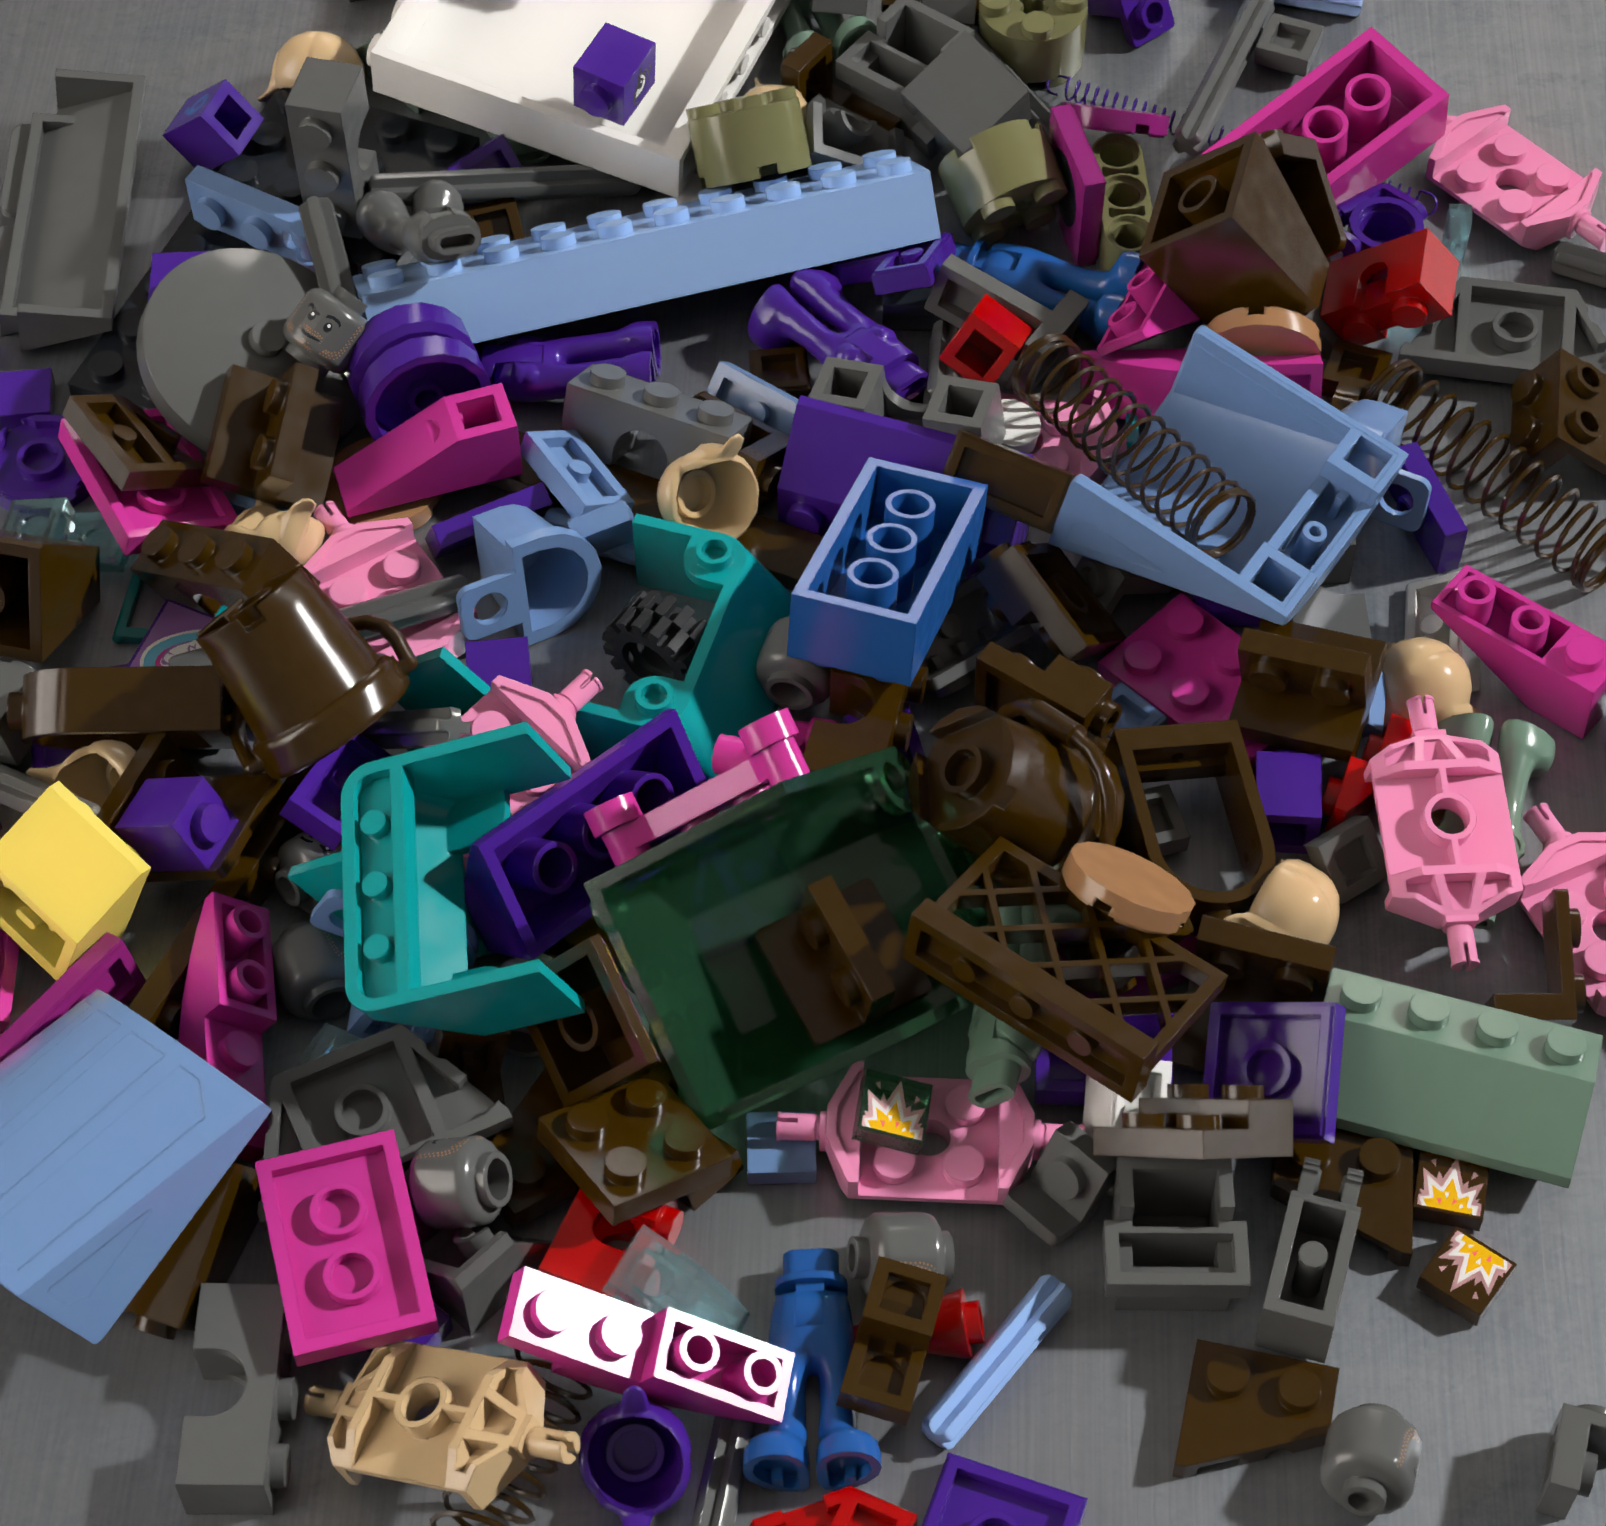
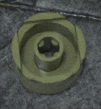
[978,0,1088,89]
[686,86,812,189]
[938,119,1068,245]

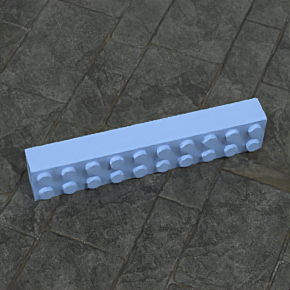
[352,149,941,343]

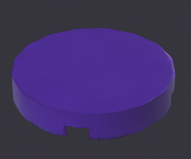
[0,414,90,517]

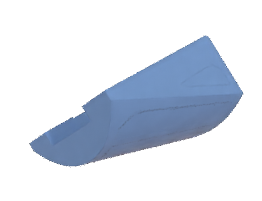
[1048,325,1409,626]
[0,989,272,1344]

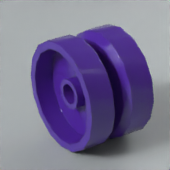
[345,302,491,441]

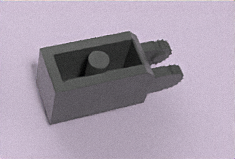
[1254,1157,1364,1364]

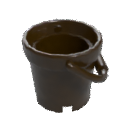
[196,564,418,780]
[908,699,1125,888]

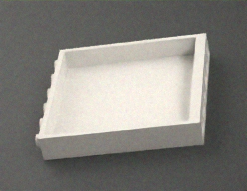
[366,0,791,198]

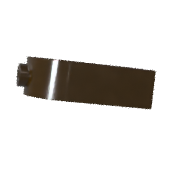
[7,665,235,751]
[1104,720,1276,936]

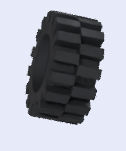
[602,590,707,685]

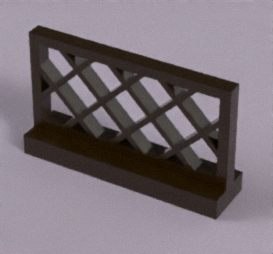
[902,836,1228,1103]

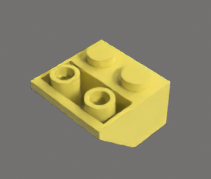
[0,781,151,981]

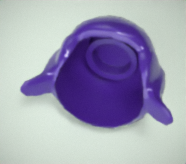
[578,1385,692,1526]

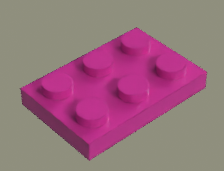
[58,408,238,556]
[1097,593,1279,771]
[255,1129,440,1367]

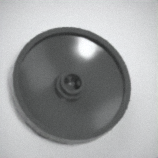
[136,248,361,452]

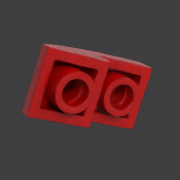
[1322,713,1412,833]

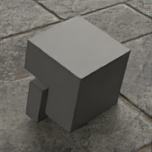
[835,0,975,141]
[901,29,1031,160]
[1102,1156,1251,1311]

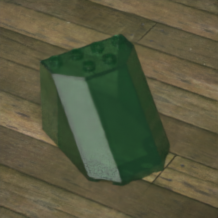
[584,746,988,1130]

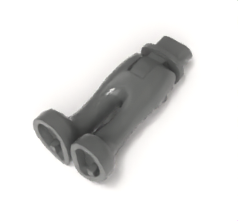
[356,179,482,263]

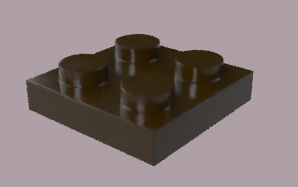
[537,1071,733,1226]

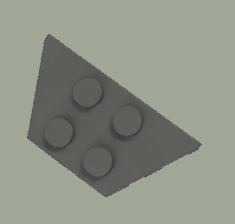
[1397,276,1606,384]
[257,1024,514,1231]

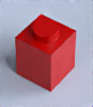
[938,293,1033,383]

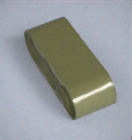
[1092,133,1153,271]

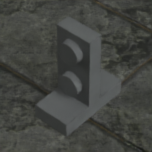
[924,254,1090,394]

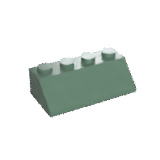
[1324,967,1603,1188]

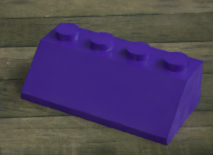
[777,395,1034,577]
[464,708,724,960]

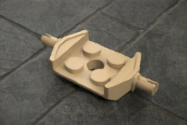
[304,1341,580,1511]

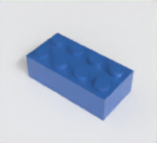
[787,457,988,686]

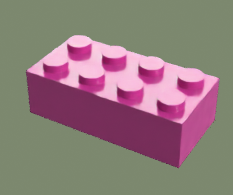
[1201,26,1449,205]

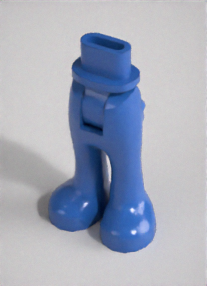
[954,239,1144,345]
[743,1248,882,1492]

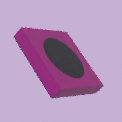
[1048,104,1106,267]

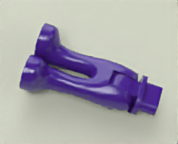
[748,267,929,400]
[477,321,661,402]

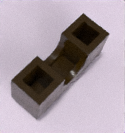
[130,519,321,617]
[799,666,928,824]

